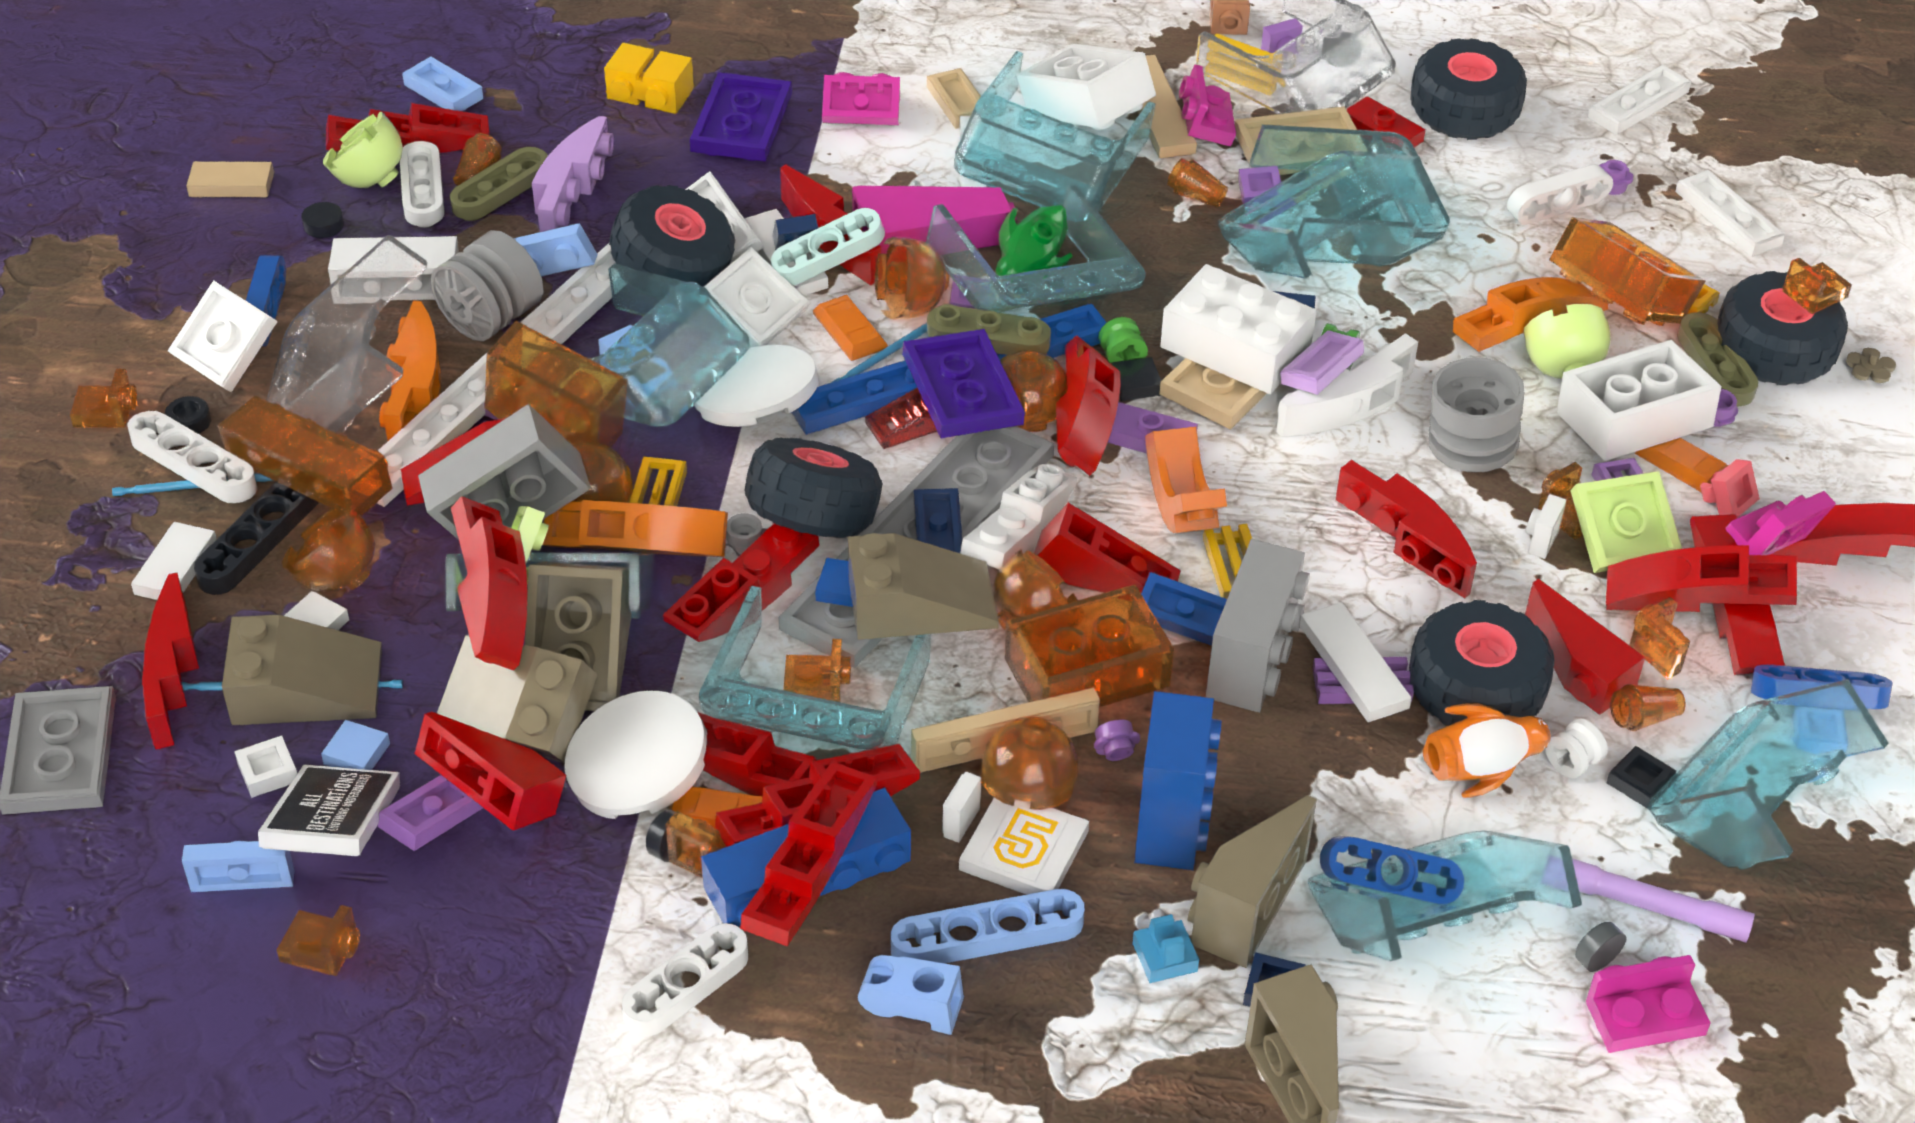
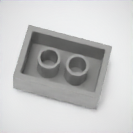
[418,404,591,540]
[1206,539,1310,713]

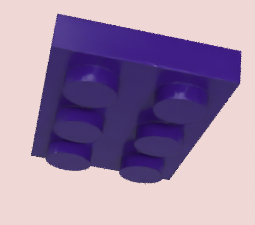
[690,72,792,162]
[902,329,1025,439]

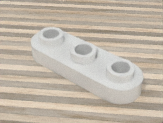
[400,141,445,228]

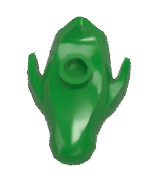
[995,205,1073,290]

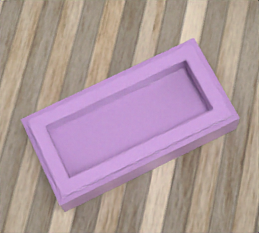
[1280,330,1364,395]

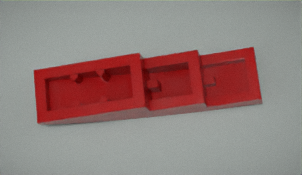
[326,103,489,153]
[780,164,882,286]
[1770,503,1915,566]
[1690,514,1785,675]
[142,572,199,750]
[697,712,817,797]
[715,743,920,847]
[740,762,878,947]

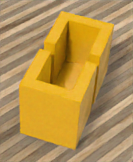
[604,43,694,114]

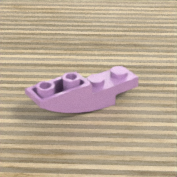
[532,116,614,232]

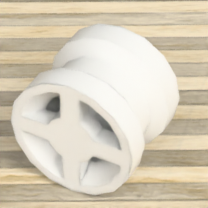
[1545,718,1608,778]

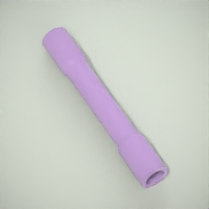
[1547,853,1755,943]

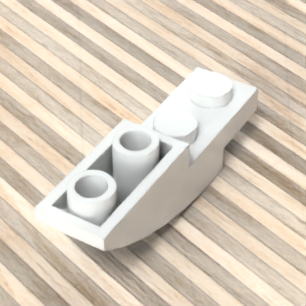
[1276,333,1418,437]
[960,464,1077,570]

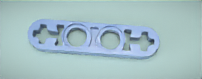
[891,889,1085,964]

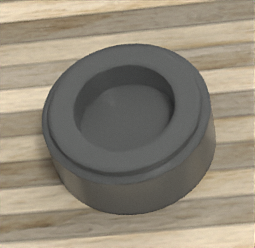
[1575,922,1627,972]

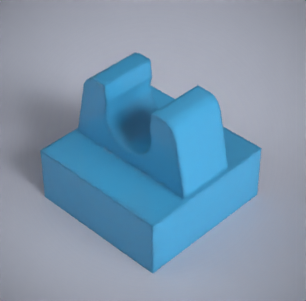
[1133,914,1199,984]

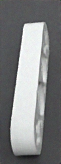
[127,411,257,503]

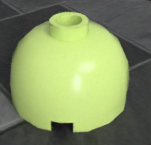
[323,112,403,188]
[1523,304,1610,379]

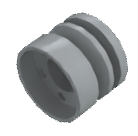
[430,230,544,341]
[1429,358,1525,472]

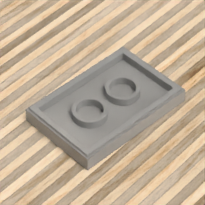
[0,686,116,815]

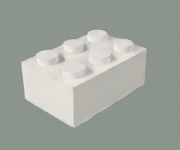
[1016,43,1156,130]
[1161,264,1316,394]
[1557,340,1722,461]

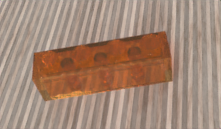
[218,396,393,520]

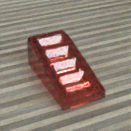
[865,388,937,449]

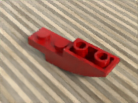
[1056,335,1120,476]
[1335,460,1477,599]
[451,496,528,671]
[663,524,820,642]
[1606,545,1797,612]

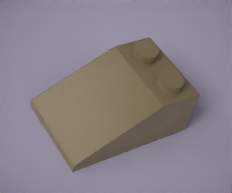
[848,533,999,640]
[525,562,634,711]
[222,615,382,725]
[437,635,598,764]
[1187,795,1317,968]
[1244,964,1339,1123]

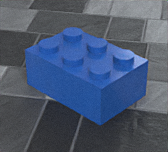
[1134,691,1222,870]

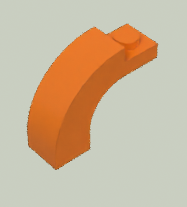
[1145,426,1227,533]

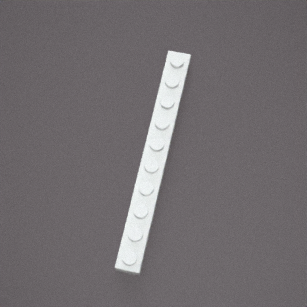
[348,243,629,507]

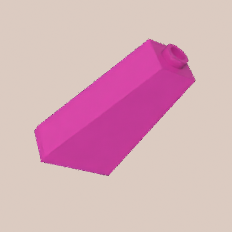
[852,185,1017,265]

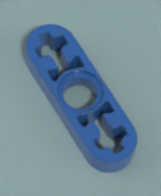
[245,255,286,347]
[1751,665,1893,709]
[1320,836,1464,904]

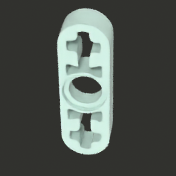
[771,208,885,285]

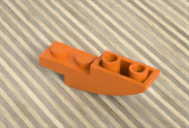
[1453,277,1609,352]
[379,300,441,441]
[542,500,728,557]

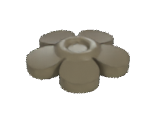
[1846,347,1896,383]

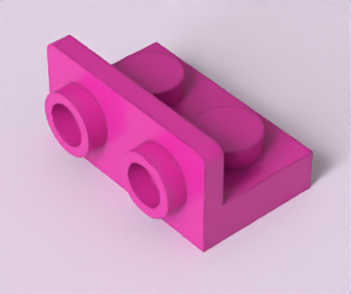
[1179,64,1236,147]
[822,72,901,125]
[1726,491,1836,555]
[1586,955,1711,1053]

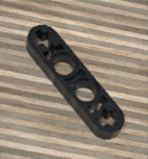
[194,467,323,595]

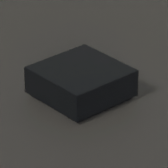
[1111,357,1161,401]
[1606,746,1677,809]

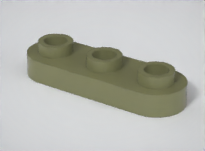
[450,147,548,221]
[927,304,1051,358]
[1677,312,1759,407]

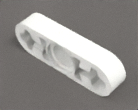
[1507,164,1613,225]
[622,923,748,1037]

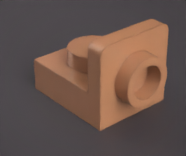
[1209,0,1250,35]

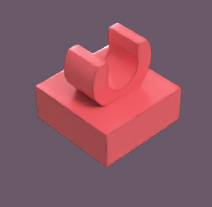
[1700,459,1760,518]

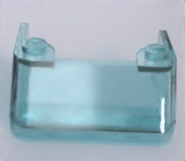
[1647,679,1889,869]

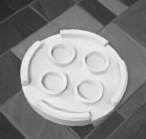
[690,345,819,427]
[564,691,707,819]

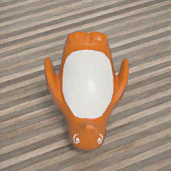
[1423,703,1551,798]

